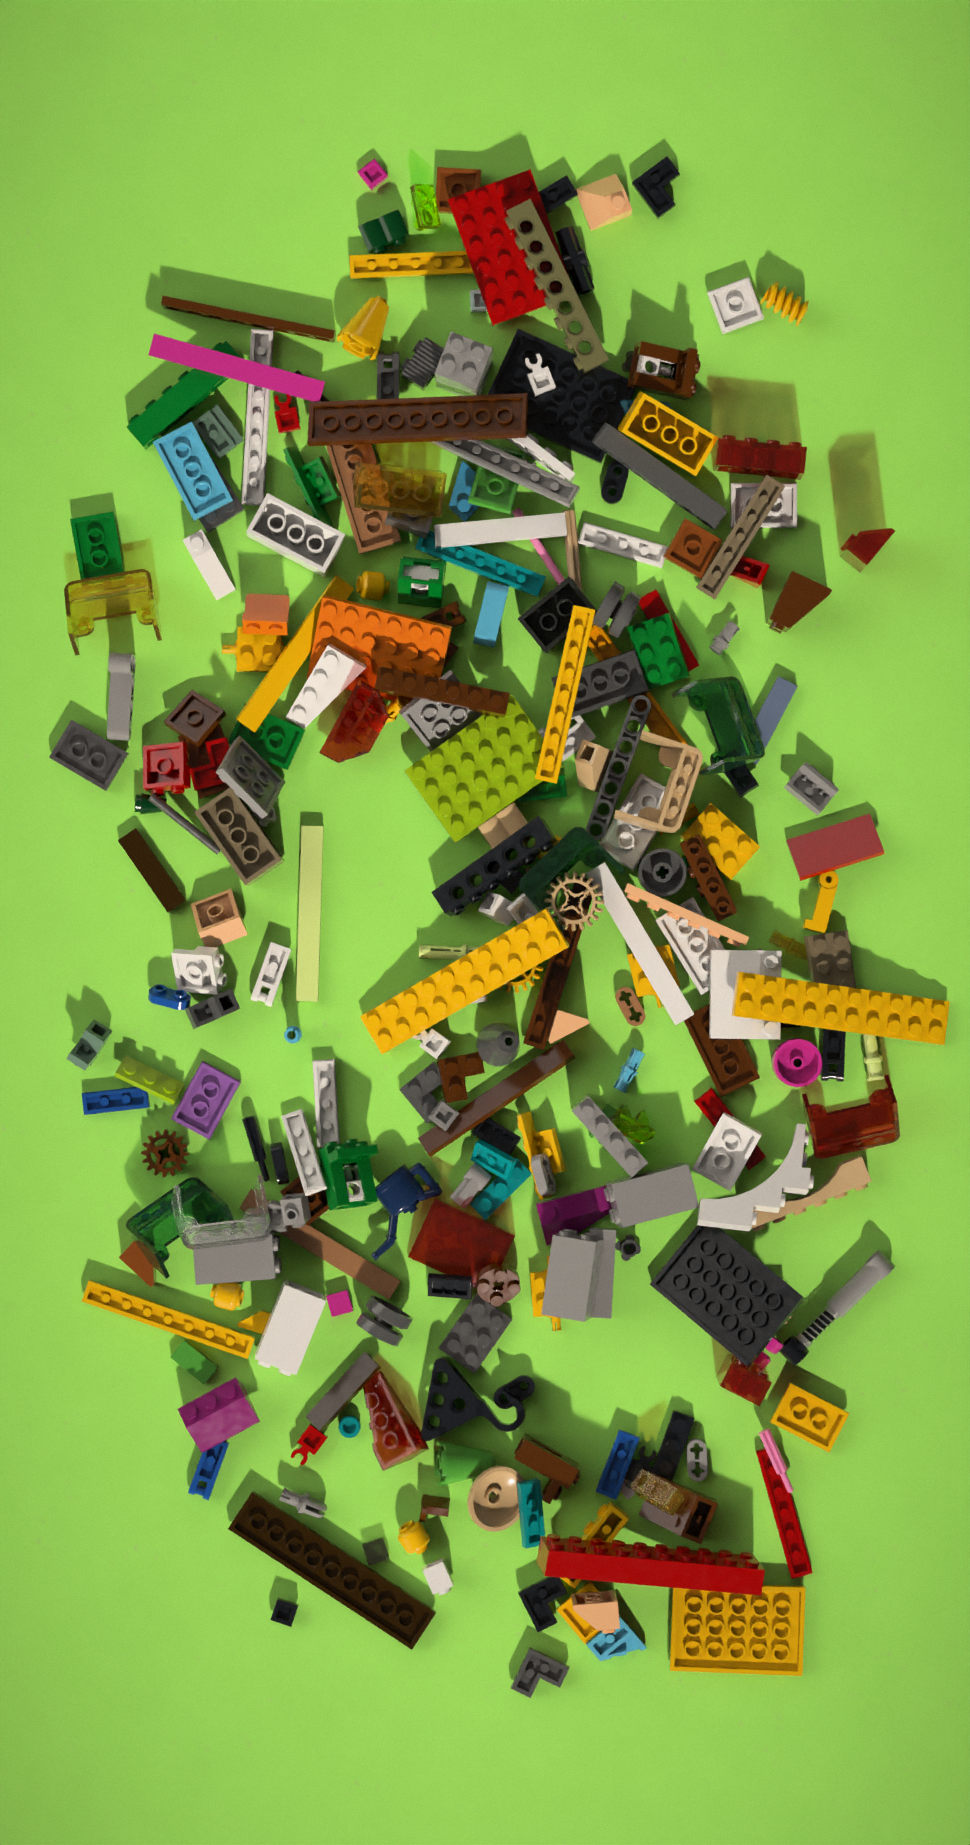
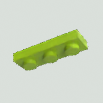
[115,1055,184,1105]

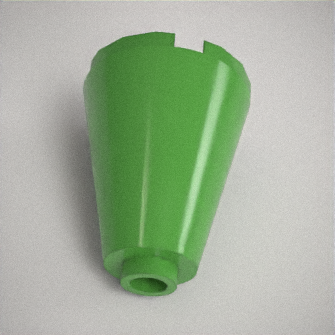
[434,1441,496,1486]

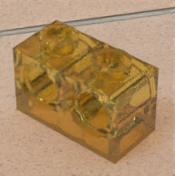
[630,1469,685,1517]

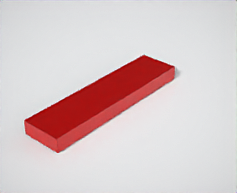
[638,589,699,672]
[694,1088,766,1170]

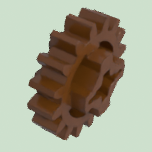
[141,1129,190,1177]

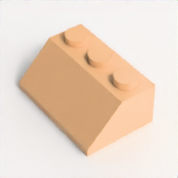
[571,1590,620,1633]

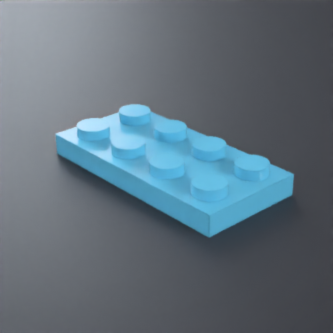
[153,422,233,521]

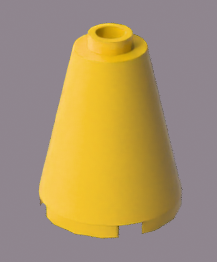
[337,296,389,360]

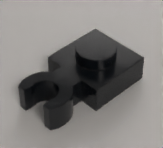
[624,1445,656,1488]

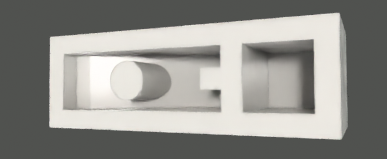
[183,529,236,600]

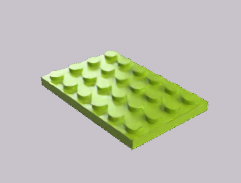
[404,695,563,843]

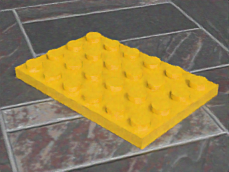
[670,1584,806,1676]

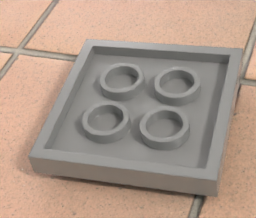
[399,670,484,752]
[216,736,285,819]

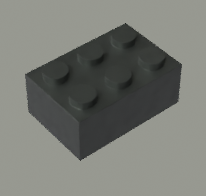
[518,577,597,653]

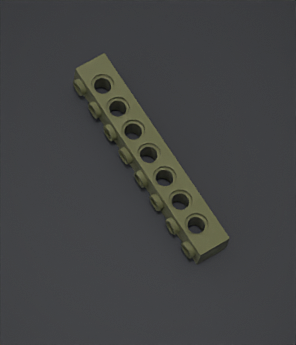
[504,199,609,373]

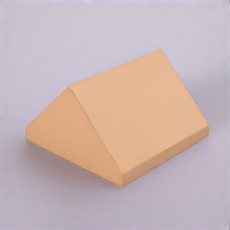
[548,1009,589,1044]

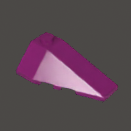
[536,1185,612,1245]

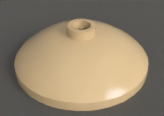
[467,1466,524,1532]

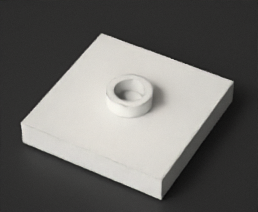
[707,277,764,335]

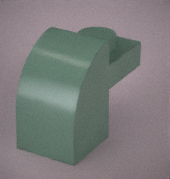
[67,1019,112,1070]

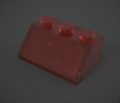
[840,528,895,573]

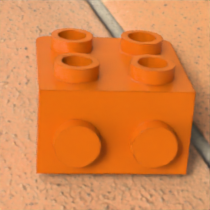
[242,594,290,635]

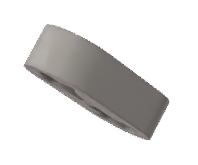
[531,1153,556,1196]
[686,1438,708,1481]

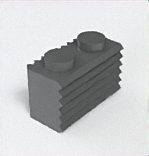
[401,337,444,391]

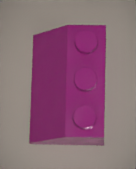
[178,1377,260,1453]

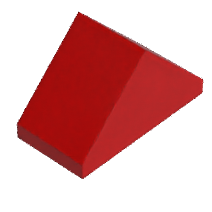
[730,556,770,589]

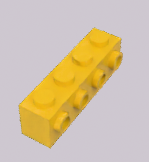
[561,1501,629,1589]

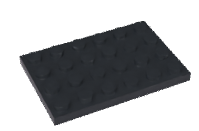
[488,329,635,464]
[650,1225,805,1367]

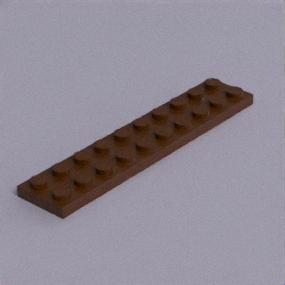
[307,393,528,446]

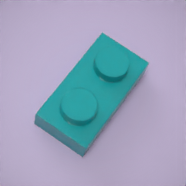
[470,1139,517,1181]

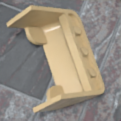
[614,730,703,833]

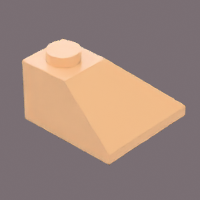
[575,174,632,231]

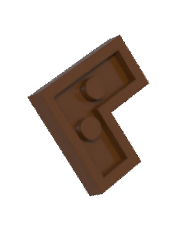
[437,1052,485,1103]

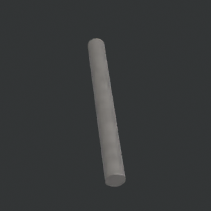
[148,793,220,855]

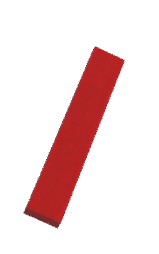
[756,1446,813,1579]

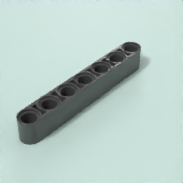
[592,423,727,530]
[586,695,651,840]

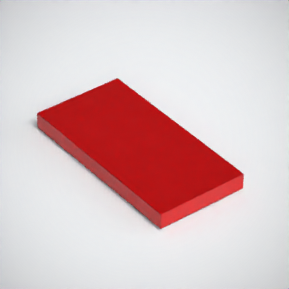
[786,814,884,881]

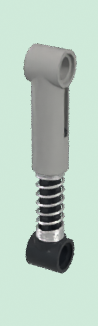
[779,1250,895,1366]

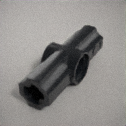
[555,226,595,295]

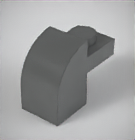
[185,988,240,1029]

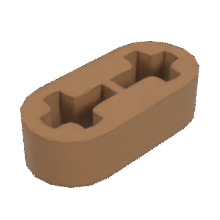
[615,987,645,1026]

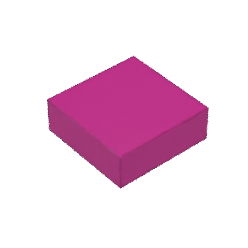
[358,158,388,191]
[326,1289,353,1317]

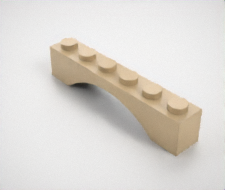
[751,1155,871,1232]

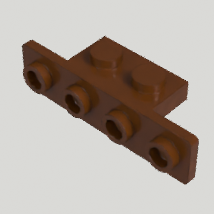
[680,834,737,921]

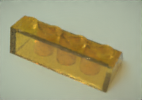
[353,461,447,517]

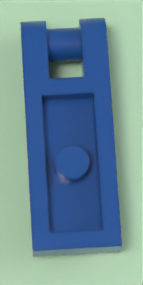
[188,1441,230,1501]

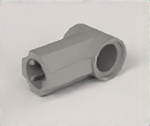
[450,1163,492,1209]

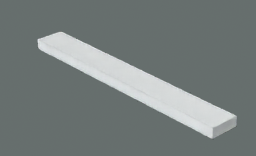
[242,329,274,506]
[586,862,694,1026]

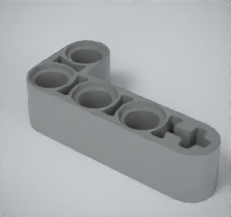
[107,652,136,741]

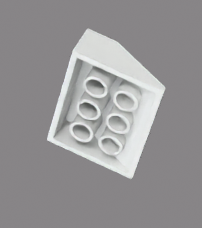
[709,950,782,1040]

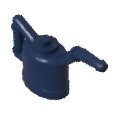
[371,1163,442,1260]

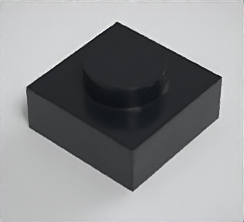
[270,1598,299,1627]

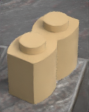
[478,803,528,849]

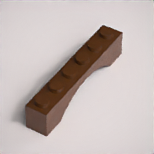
[374,666,510,718]

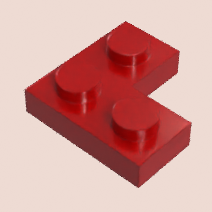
[189,737,230,791]

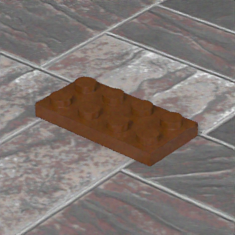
[684,1004,760,1097]

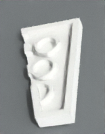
[285,643,367,729]

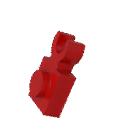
[274,394,301,434]
[291,1423,328,1465]

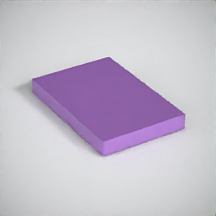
[171,1061,241,1140]

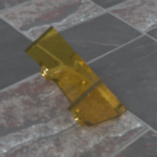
[64,569,162,655]

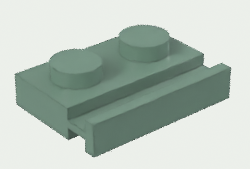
[193,405,244,460]

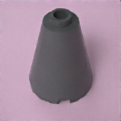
[476,1023,520,1067]

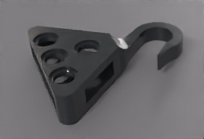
[421,1356,525,1441]

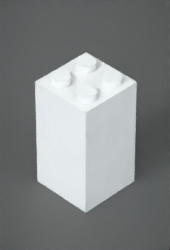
[255,1279,326,1376]

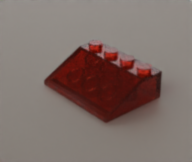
[408,1197,515,1289]

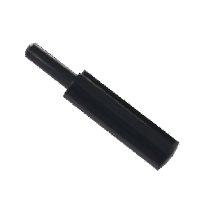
[242,1116,270,1182]

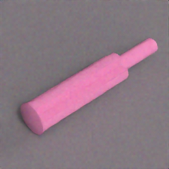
[758,1428,794,1493]

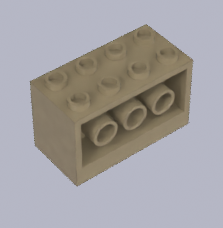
[194,787,285,886]

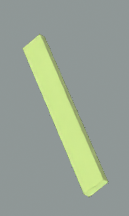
[296,825,324,1002]

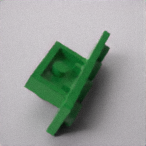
[283,446,341,526]

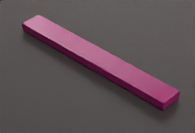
[148,334,325,402]

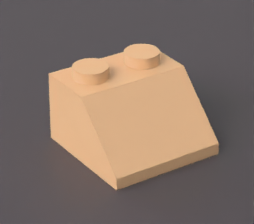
[191,889,248,947]

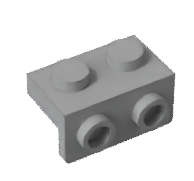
[784,762,839,816]

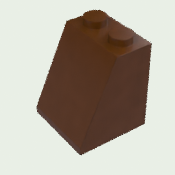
[766,571,832,634]

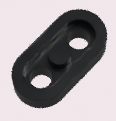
[601,460,629,504]
[494,1375,535,1409]

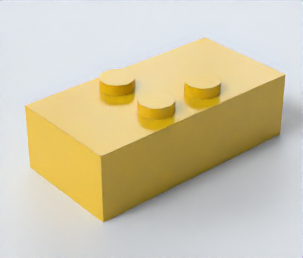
[617,391,718,476]

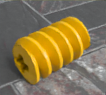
[760,281,809,327]

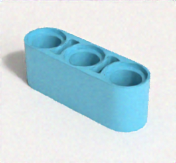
[473,581,509,648]

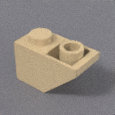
[575,739,614,792]

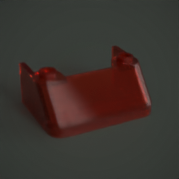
[802,1075,900,1159]

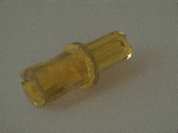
[769,930,807,960]

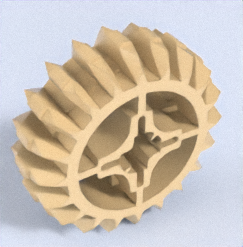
[545,871,605,931]

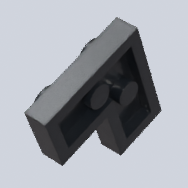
[632,156,680,219]
[518,1577,567,1632]

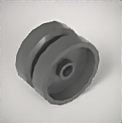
[593,581,642,638]
[637,849,687,897]
[356,1295,413,1347]

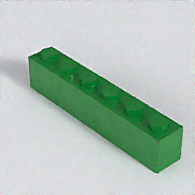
[127,341,241,450]

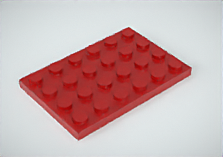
[448,169,569,326]

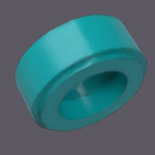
[338,1415,361,1438]

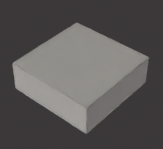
[428,1100,459,1131]

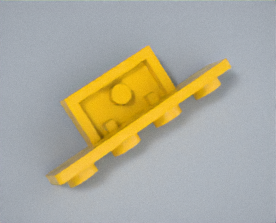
[517,1111,566,1200]

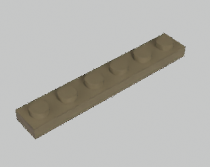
[696,475,785,599]

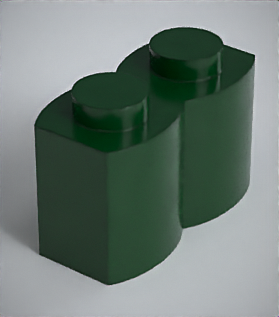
[358,209,409,254]

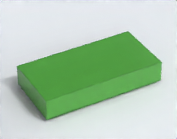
[170,1339,218,1384]

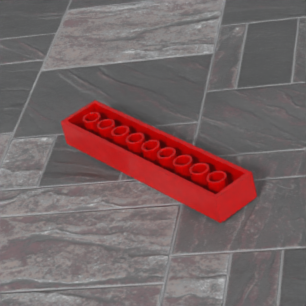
[537,1534,765,1596]

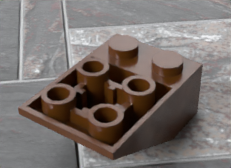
[639,1474,718,1544]

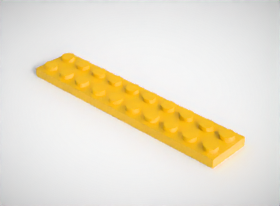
[360,908,569,1054]
[732,972,950,1045]

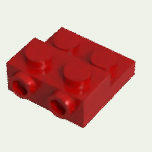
[143,742,191,796]

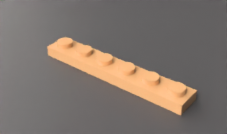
[623,883,749,947]

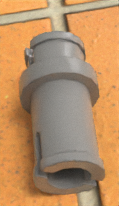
[709,621,740,655]

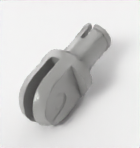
[279,1487,327,1518]

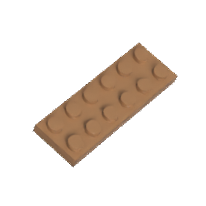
[326,444,401,554]

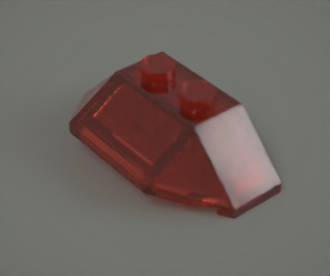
[319,680,389,763]

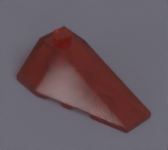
[363,1371,429,1471]

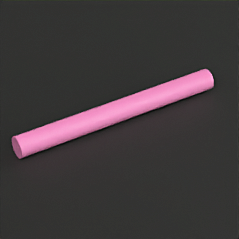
[512,508,565,585]

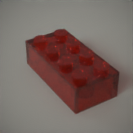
[713,435,807,480]

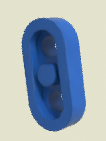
[148,984,191,1010]

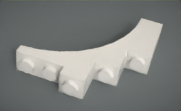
[697,1124,814,1231]

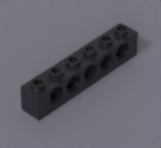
[431,816,558,917]

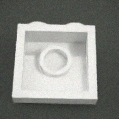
[171,946,227,994]

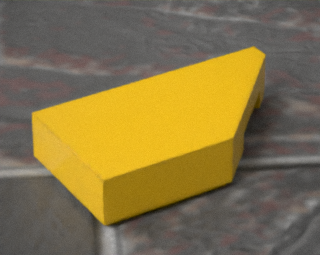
[237,1310,271,1334]

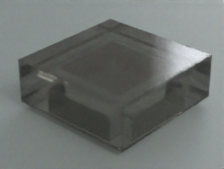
[362,1537,390,1565]

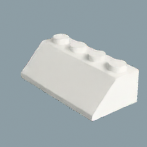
[246,493,345,578]

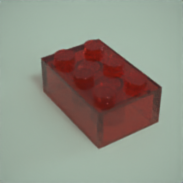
[716,1353,772,1406]

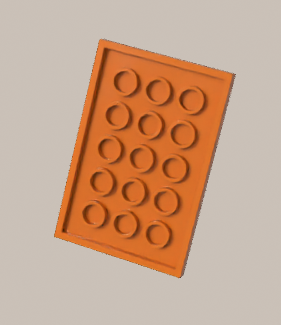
[307,595,452,703]

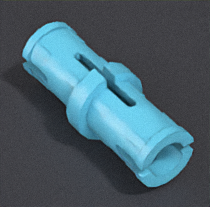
[284,1026,302,1043]
[613,1048,645,1093]

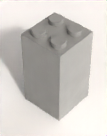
[435,332,493,396]
[603,1163,699,1228]
[541,1229,604,1322]
[192,1231,282,1285]

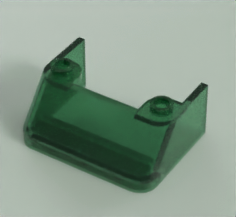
[672,676,765,776]
[519,827,625,933]
[126,1177,238,1279]

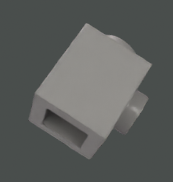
[280,1193,311,1228]

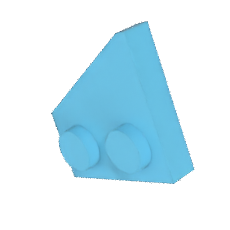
[586,1615,647,1661]

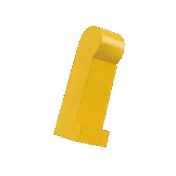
[802,871,839,934]

